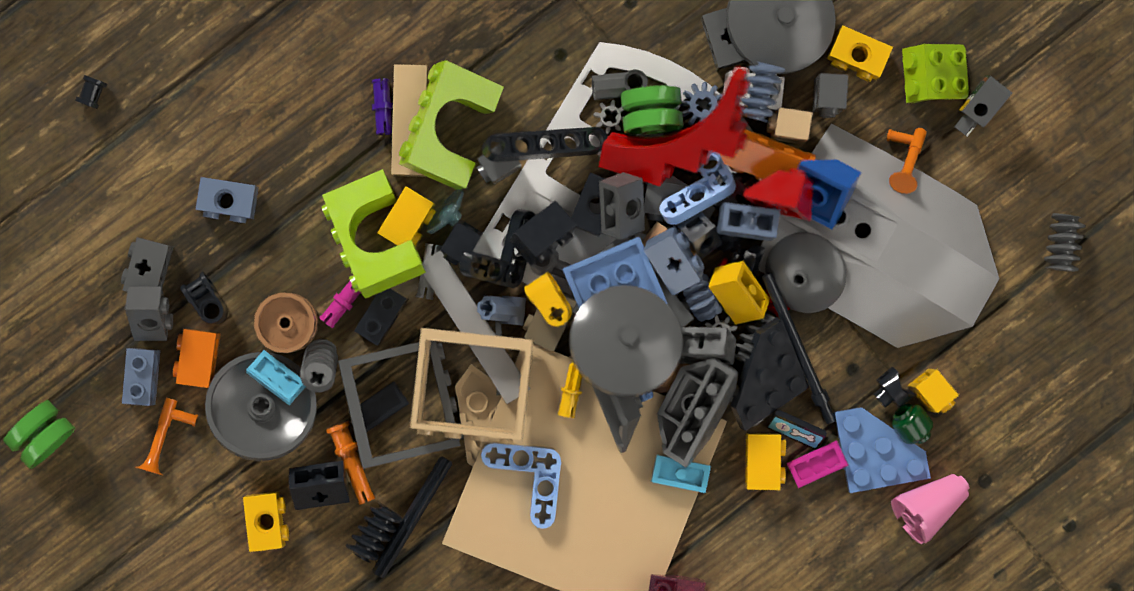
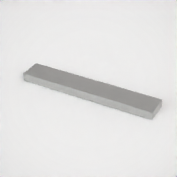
[422,251,530,404]

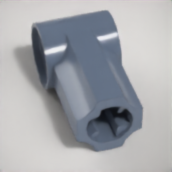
[477,296,526,325]

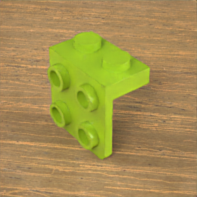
[902,44,969,103]

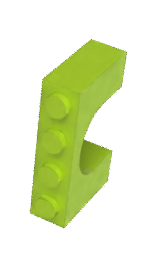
[399,60,504,190]
[321,169,426,299]

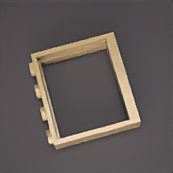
[410,328,534,445]

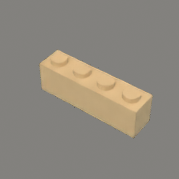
[391,64,430,177]

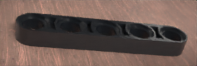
[482,127,608,162]

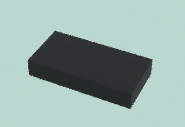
[349,381,410,433]

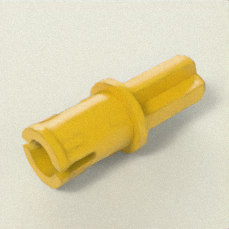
[557,362,583,418]

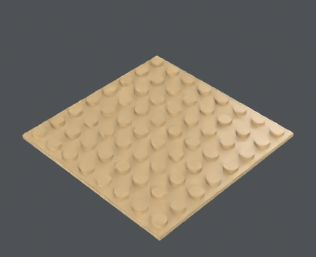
[442,343,727,591]

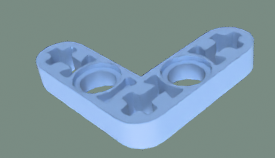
[660,152,736,225]
[481,442,561,529]

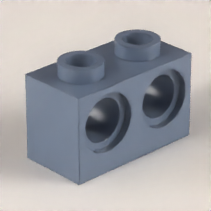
[122,348,160,406]

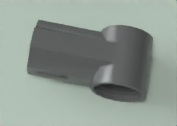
[591,69,648,100]

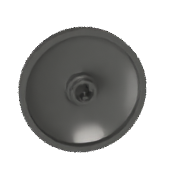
[726,0,836,74]
[570,285,682,397]
[205,352,316,461]

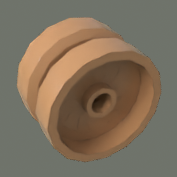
[254,293,319,353]

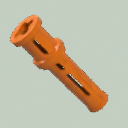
[326,421,375,505]

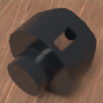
[874,367,916,408]

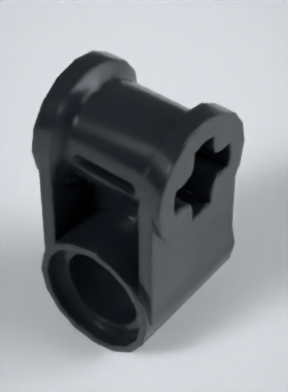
[180,271,228,324]

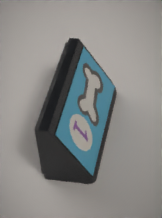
[767,409,827,449]

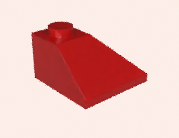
[744,168,813,222]

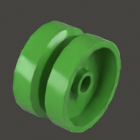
[621,86,684,135]
[3,400,75,469]

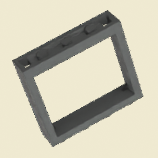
[338,340,463,469]

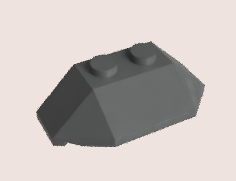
[657,358,738,467]
[592,386,643,453]

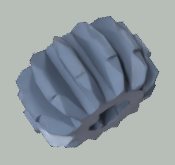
[679,82,723,126]
[683,273,723,322]

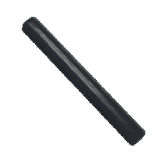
[372,456,452,578]

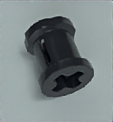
[75,75,107,109]

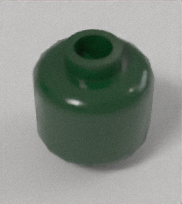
[892,403,933,444]

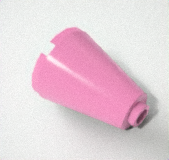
[891,474,970,544]

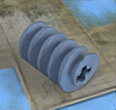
[741,61,785,122]

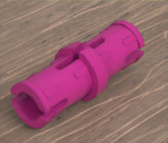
[319,281,361,328]

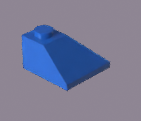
[797,159,862,230]

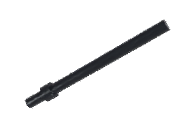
[761,272,836,424]

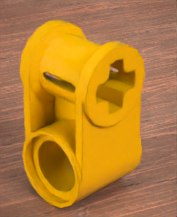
[524,272,572,326]

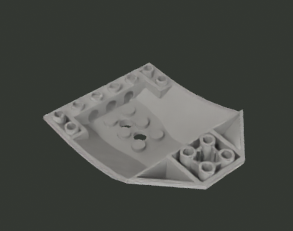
[759,124,999,348]

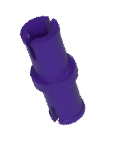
[372,78,393,135]

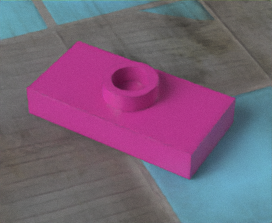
[787,440,849,488]

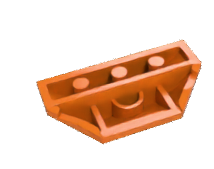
[720,129,816,181]

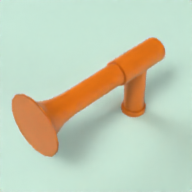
[887,128,927,194]
[136,398,199,475]

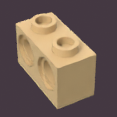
[766,108,812,145]

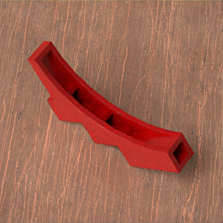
[599,67,750,187]

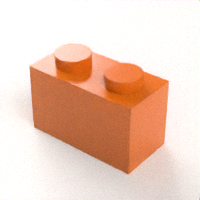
[173,329,220,388]

